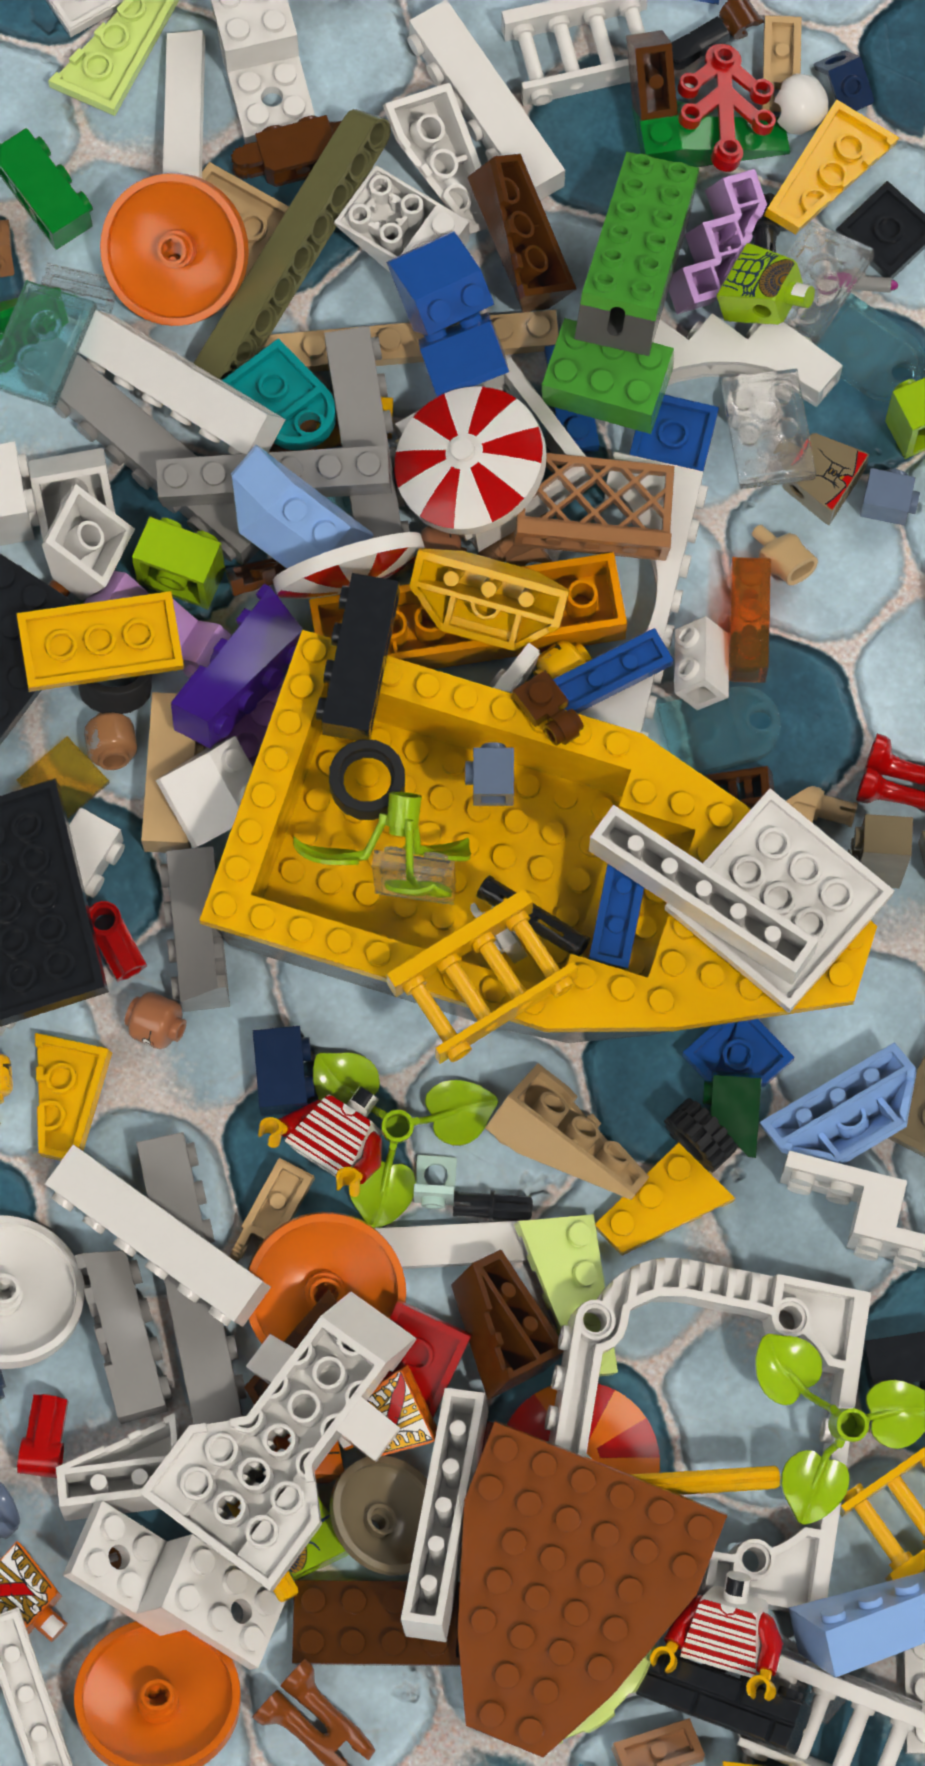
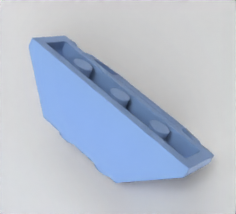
[231,445,374,568]
[760,1042,917,1164]

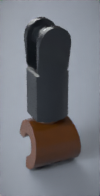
[671,0,764,70]

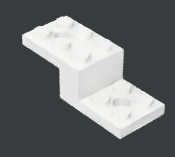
[210,0,315,144]
[779,1151,925,1271]
[63,1501,285,1670]

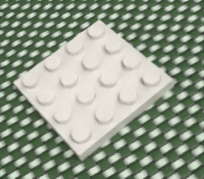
[664,789,895,1013]

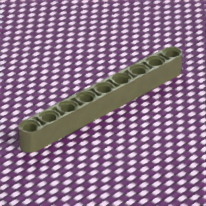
[194,109,391,380]

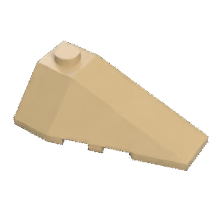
[485,1063,649,1200]

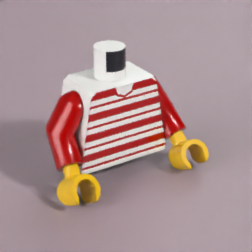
[258,1086,382,1197]
[650,1571,783,1701]

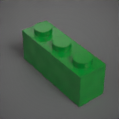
[0,128,93,250]

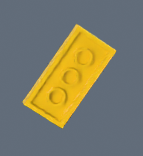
[17,591,184,692]

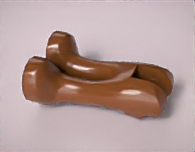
[252,1659,376,1766]

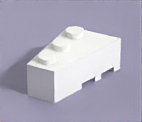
[56,1413,180,1521]

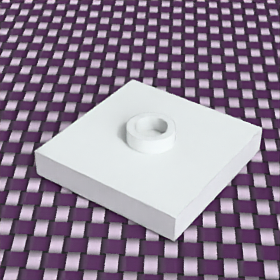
[489,643,540,693]

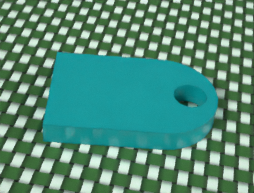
[222,338,336,451]

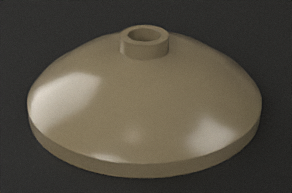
[330,1456,427,1576]

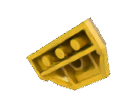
[409,548,570,651]

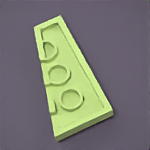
[48,0,179,116]
[514,1214,618,1377]

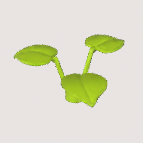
[293,792,471,898]
[313,1053,498,1228]
[755,1334,925,1525]

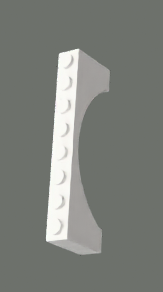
[578,452,708,737]

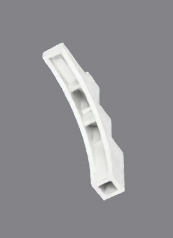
[595,313,843,427]

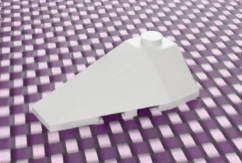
[383,83,488,235]

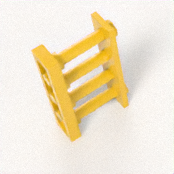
[386,889,578,1064]
[839,1447,925,1581]

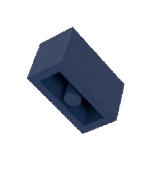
[253,1026,315,1116]

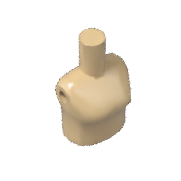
[752,525,818,585]

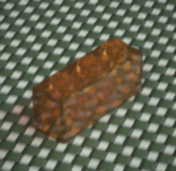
[728,557,771,683]

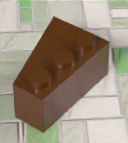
[451,1250,564,1400]

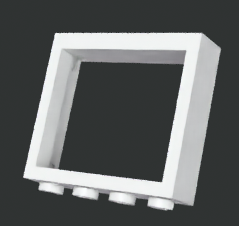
[394,357,591,552]

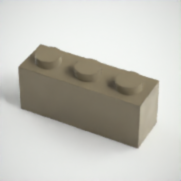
[848,814,913,889]

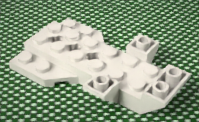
[139,1292,417,1592]

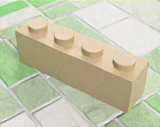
[141,692,205,853]

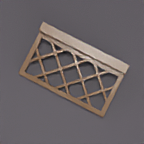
[513,453,675,561]

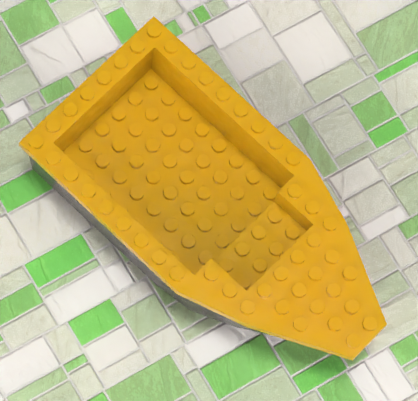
[199,629,877,1043]

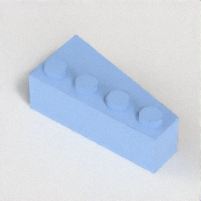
[789,1572,925,1678]

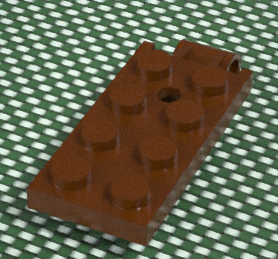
[292,1580,461,1667]

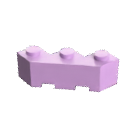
[669,169,767,314]
[83,571,232,678]

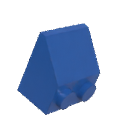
[386,231,494,336]
[418,312,509,397]

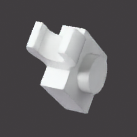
[470,903,528,964]

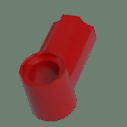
[89,901,147,982]
[17,1394,69,1479]

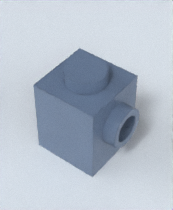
[860,468,920,526]
[465,742,514,806]

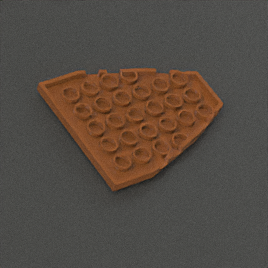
[458,1421,728,1758]

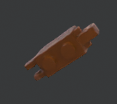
[231,115,341,187]

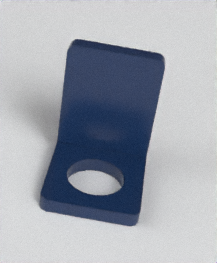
[813,50,874,111]

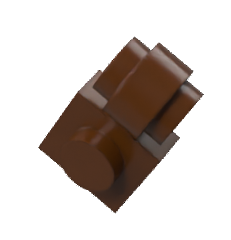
[512,670,584,746]

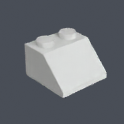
[28,448,116,541]
[42,484,135,601]
[156,736,253,848]

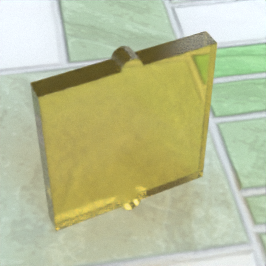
[16,736,110,819]

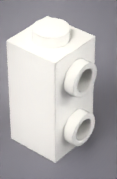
[674,616,729,711]

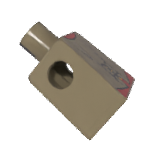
[772,433,870,525]

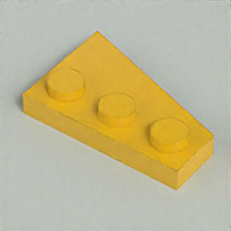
[35,1033,112,1161]
[595,1143,735,1255]

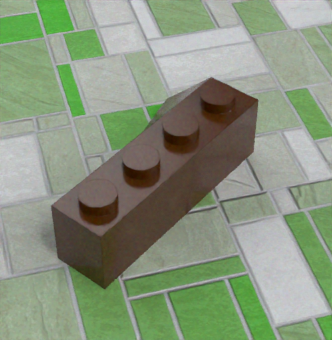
[467,154,577,312]

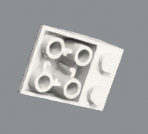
[334,165,469,272]

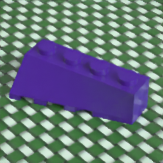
[171,584,302,749]

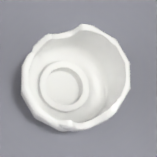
[774,73,828,135]

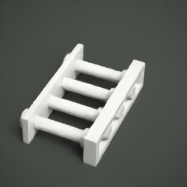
[501,0,647,106]
[737,1647,925,1766]

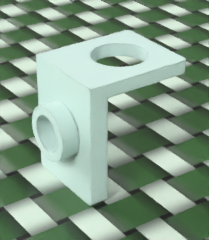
[413,1155,457,1209]

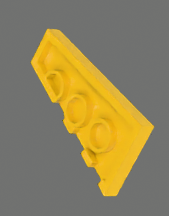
[764,99,900,235]

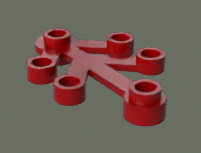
[677,44,776,172]

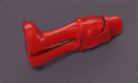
[856,733,925,811]

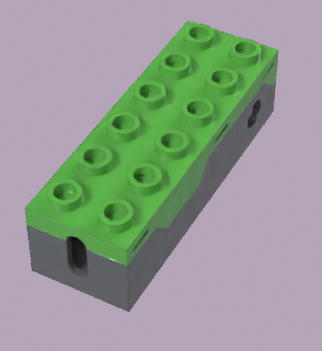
[574,151,699,356]

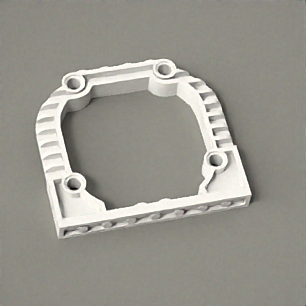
[545,1258,871,1613]

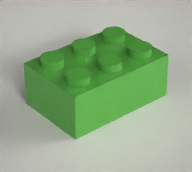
[542,318,674,434]

